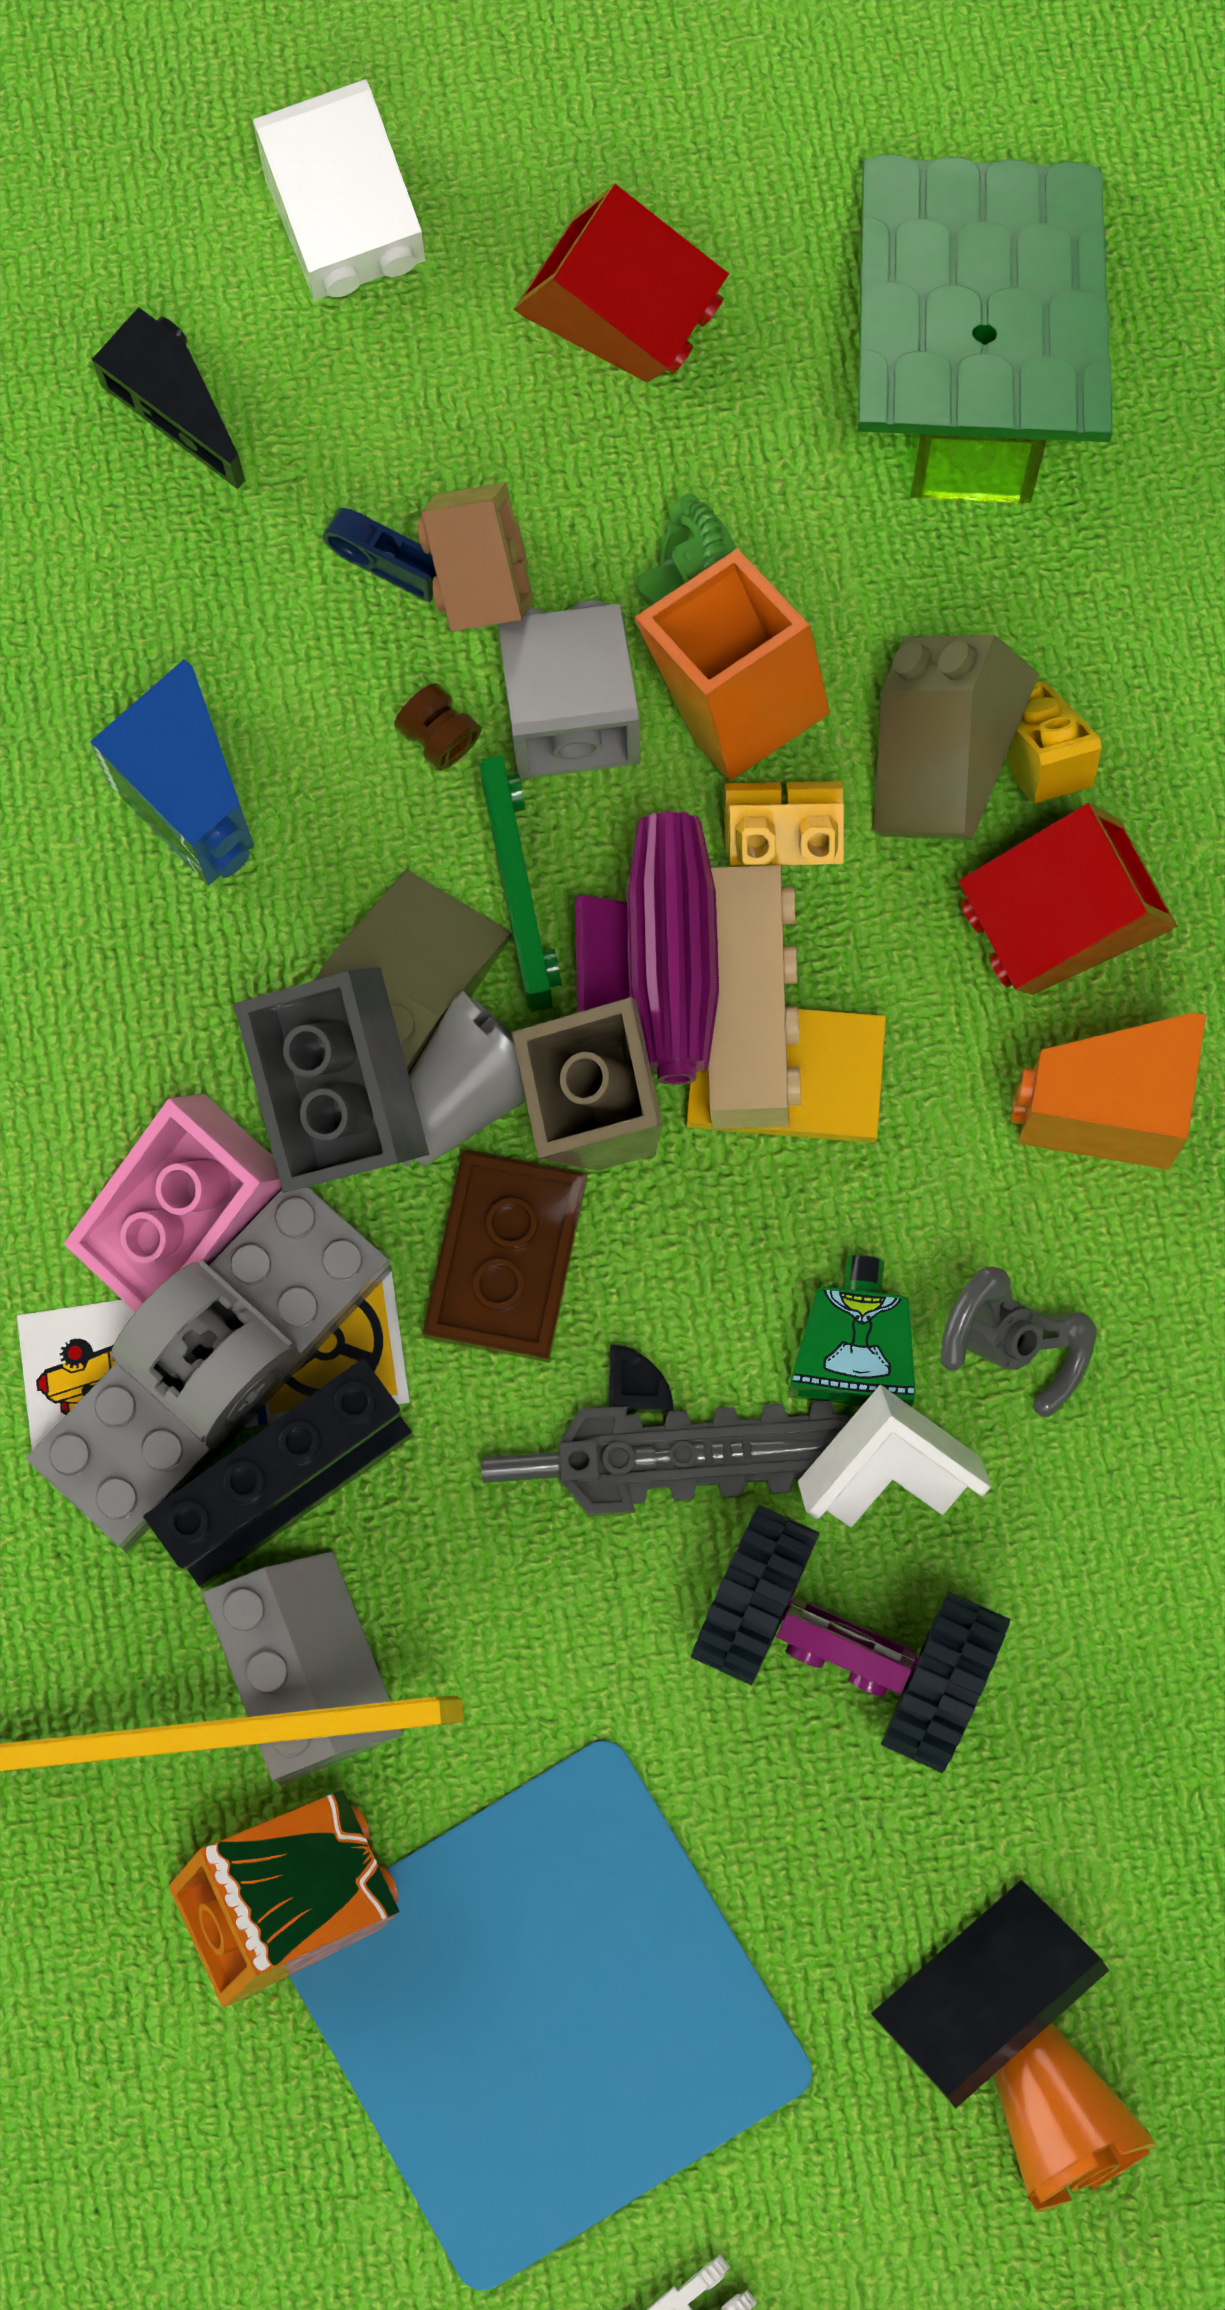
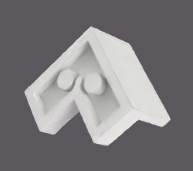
[798,1385,992,1527]

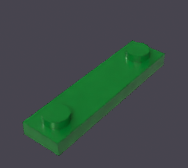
[479,755,562,1012]

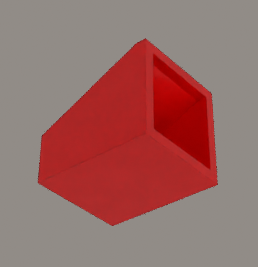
[514,184,729,383]
[958,803,1178,995]

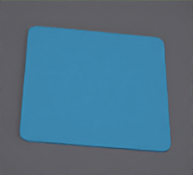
[289,1741,812,2290]

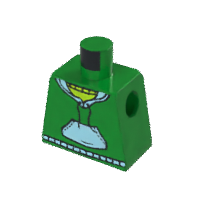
[788,1255,915,1407]

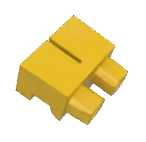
[724,781,844,866]

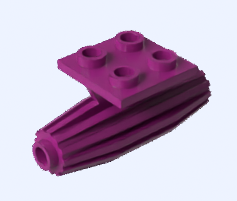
[575,811,719,1085]

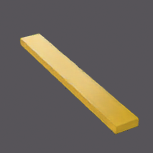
[0,1695,464,1772]

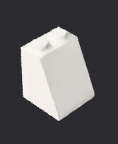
[253,79,425,301]

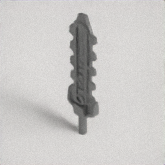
[481,1401,851,1517]

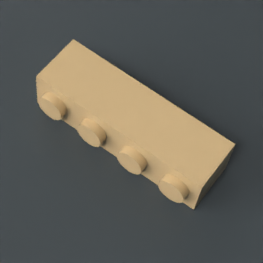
[709,865,801,1129]

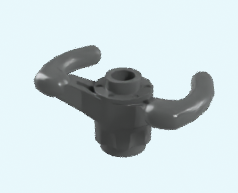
[941,1267,1097,1417]

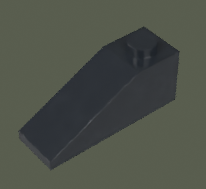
[92,307,245,489]

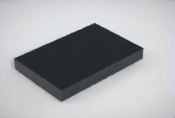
[871,1879,1109,2109]

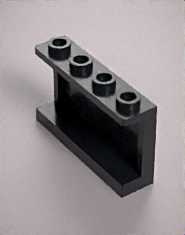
[143,1358,414,1589]

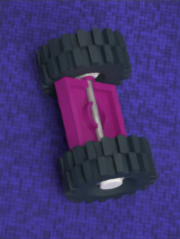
[691,1505,1011,1774]

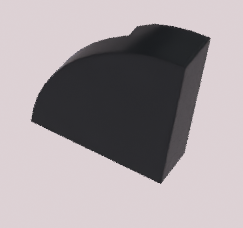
[609,1344,673,1413]

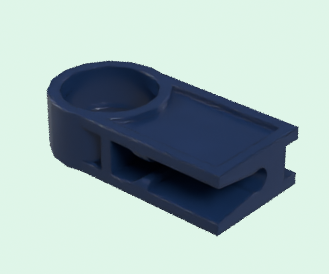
[322,508,437,603]

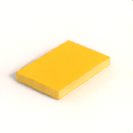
[687,1009,886,1143]

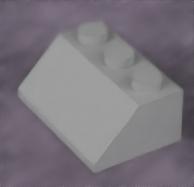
[202,1551,404,1786]

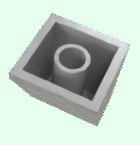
[498,600,640,779]

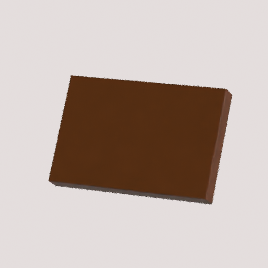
[422,1150,587,1363]

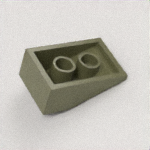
[874,635,1039,840]
[314,870,512,1074]

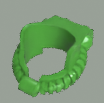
[636,494,736,606]

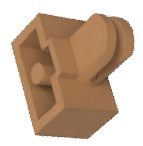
[418,482,534,631]

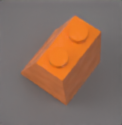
[635,548,830,781]
[1010,1012,1206,1170]

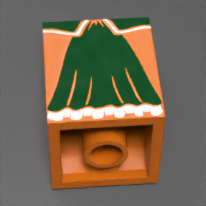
[168,1790,400,2008]

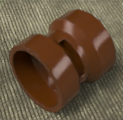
[394,683,481,771]

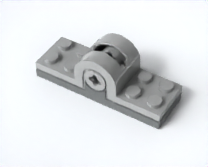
[25,1187,393,1553]

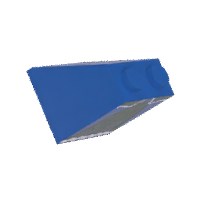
[90,659,254,886]

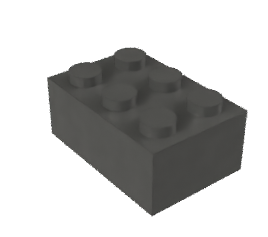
[233,967,430,1193]

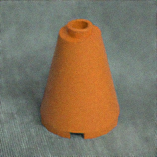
[993,2022,1156,2212]

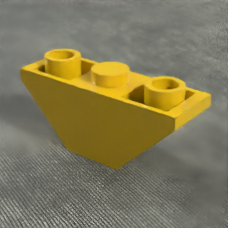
[1007,680,1102,804]

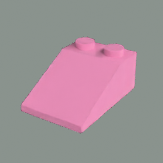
[64,1094,282,1312]

